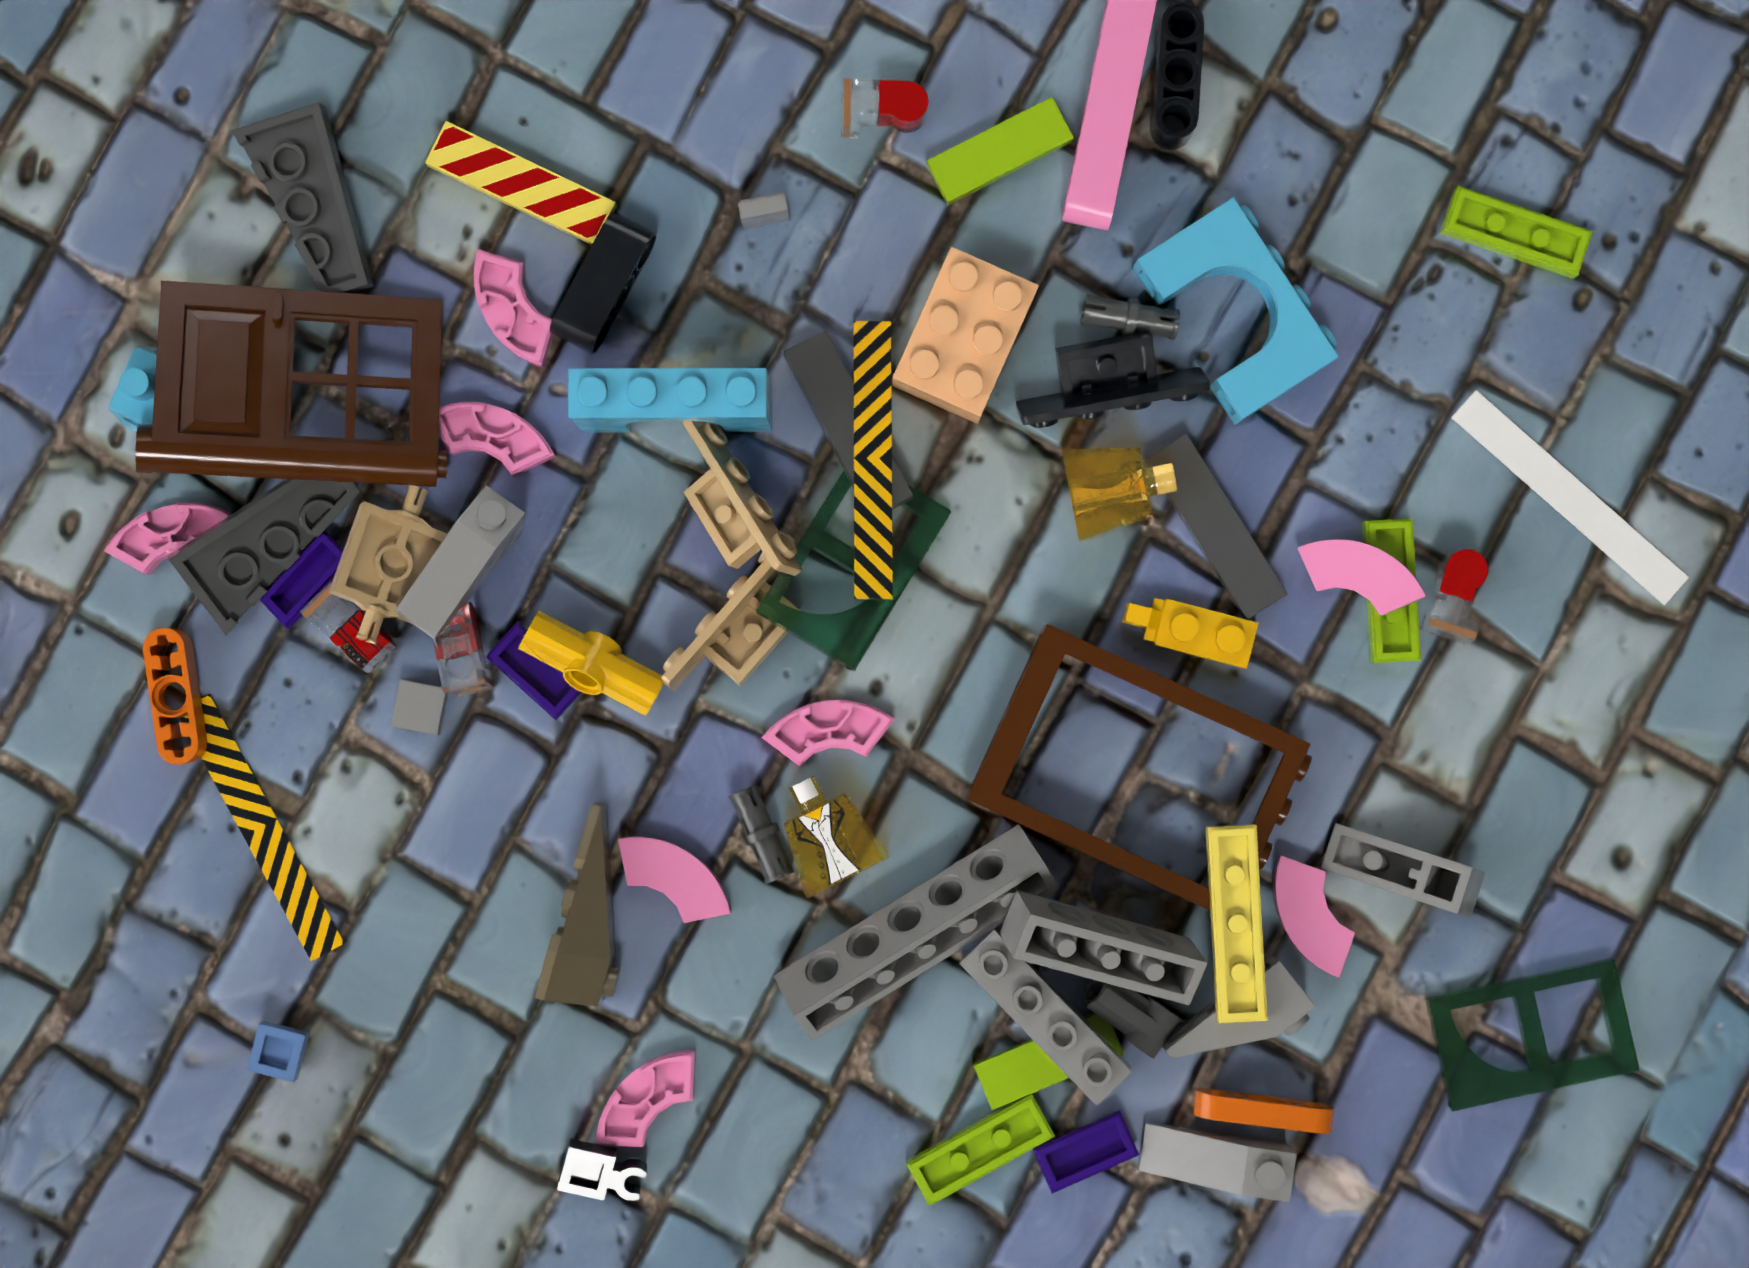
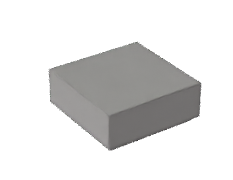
[738,192,790,229]
[390,679,449,735]

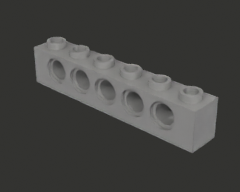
[774,824,1059,1041]

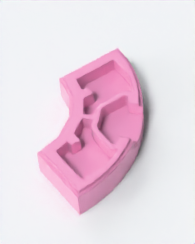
[474,249,554,368]
[439,402,557,477]
[104,502,233,575]
[1298,539,1427,616]
[762,700,895,766]
[618,836,731,923]
[1273,855,1355,978]
[595,1050,696,1147]

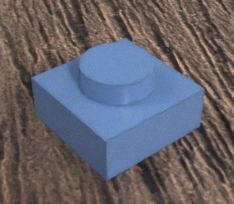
[247,1021,310,1082]

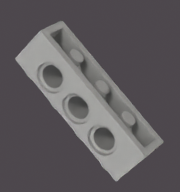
[1000,890,1208,1006]
[959,927,1132,1106]

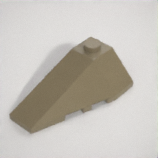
[535,802,620,1007]

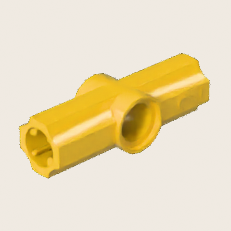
[518,610,664,716]

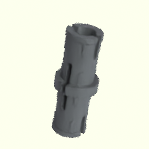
[1080,294,1180,340]
[728,784,794,884]

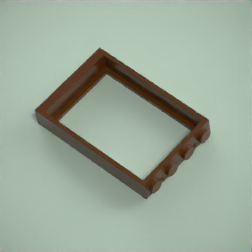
[965,624,1312,910]

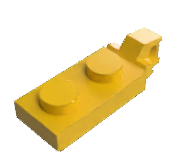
[1122,598,1259,669]

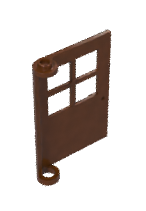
[135,280,447,488]

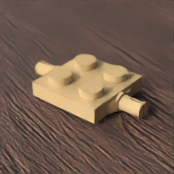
[329,485,447,644]

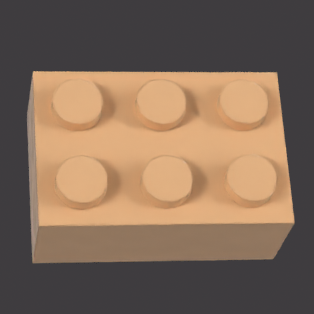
[892,247,1039,424]

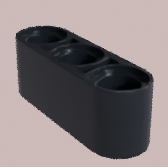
[1150,1,1204,150]
[550,211,657,354]

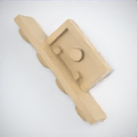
[682,420,802,576]
[661,534,803,692]

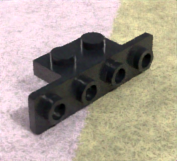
[1016,331,1210,428]

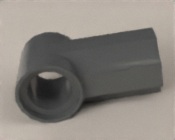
[1081,979,1182,1059]

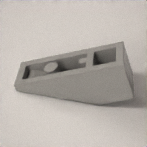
[396,485,525,640]
[1321,823,1485,918]
[1162,956,1316,1059]
[1138,1121,1297,1202]

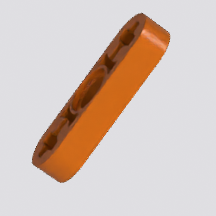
[143,628,207,765]
[1193,1088,1335,1134]

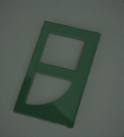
[756,471,951,671]
[1425,958,1639,1112]

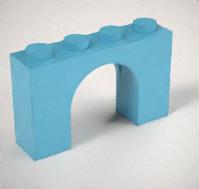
[1132,197,1339,425]
[568,368,772,433]

